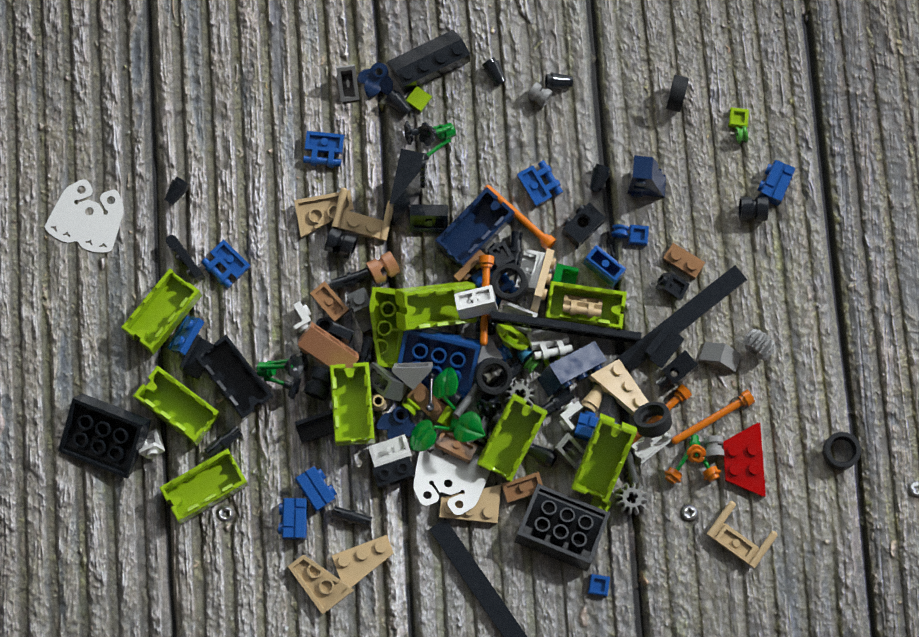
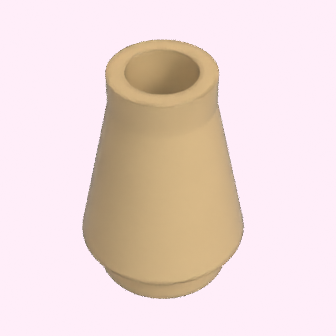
[581,385,604,413]
[372,392,389,412]

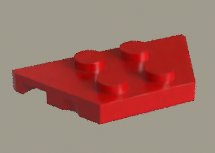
[722,423,766,498]

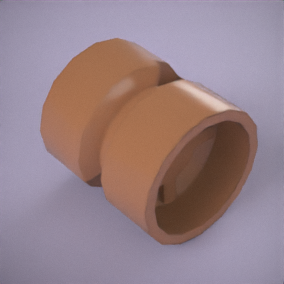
[366,251,401,285]

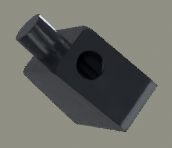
[656,350,698,391]

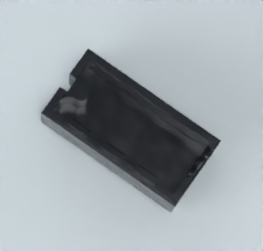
[195,335,274,422]

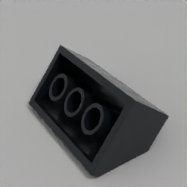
[387,30,471,94]

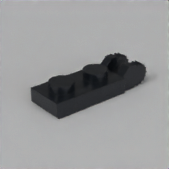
[166,235,205,282]

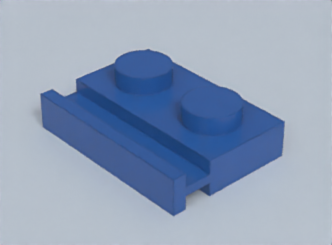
[167,315,204,355]

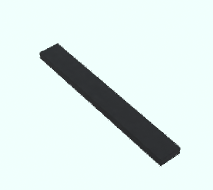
[617,265,747,373]
[487,311,642,344]
[429,518,527,637]

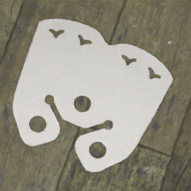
[44,179,124,253]
[414,444,491,515]

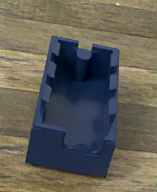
[435,187,515,269]

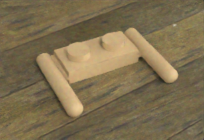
[332,188,390,241]
[706,501,778,569]

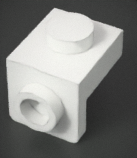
[293,301,312,334]
[559,401,583,433]
[139,429,165,459]

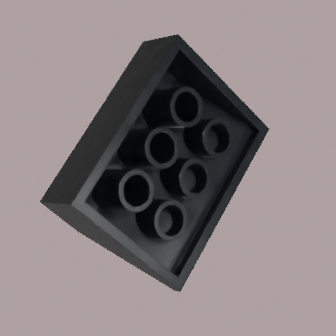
[389,149,427,226]
[58,393,152,479]
[514,484,610,572]

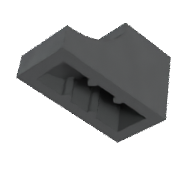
[346,287,372,334]
[369,362,408,401]

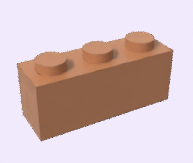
[298,322,359,368]

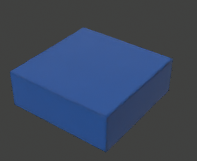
[628,225,649,246]
[588,574,610,597]

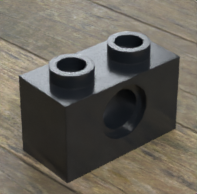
[562,202,606,248]
[372,456,415,490]

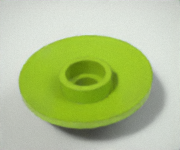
[496,324,529,350]

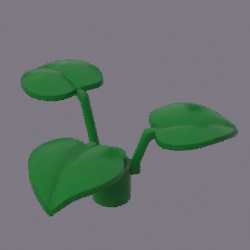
[410,367,486,452]

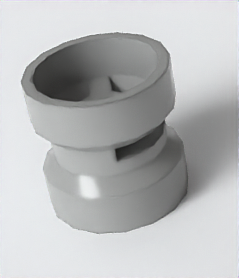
[527,82,553,107]
[703,435,725,458]

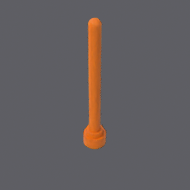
[484,185,557,251]
[479,255,494,346]
[632,384,692,445]
[671,389,755,444]

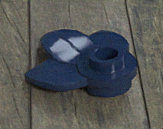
[357,63,393,98]
[377,406,415,439]

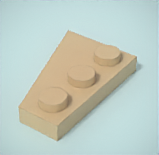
[530,248,556,313]
[588,359,649,416]
[439,485,501,524]
[331,535,394,588]

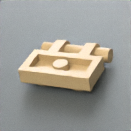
[562,294,603,318]

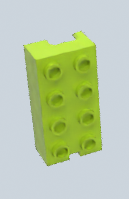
[121,268,202,355]
[395,281,477,331]
[545,281,627,330]
[330,362,375,446]
[133,366,221,446]
[476,393,547,482]
[571,413,637,503]
[159,449,249,525]

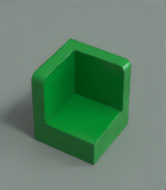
[553,263,579,284]

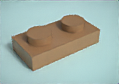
[663,243,705,280]
[453,250,485,282]
[310,281,349,323]
[407,382,447,422]
[434,430,478,464]
[501,472,543,503]

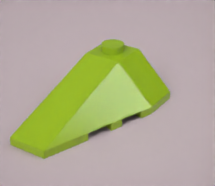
[369,287,404,368]

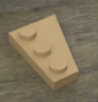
[294,190,354,238]
[288,555,355,614]

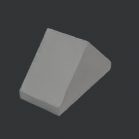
[336,64,359,102]
[477,335,503,373]
[699,342,741,372]
[392,362,433,390]
[554,433,585,471]

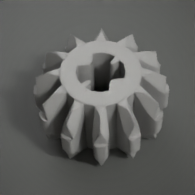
[742,329,776,361]
[503,379,536,407]
[615,482,648,516]

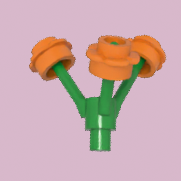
[664,434,721,484]

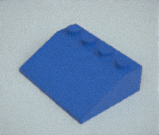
[398,328,481,400]

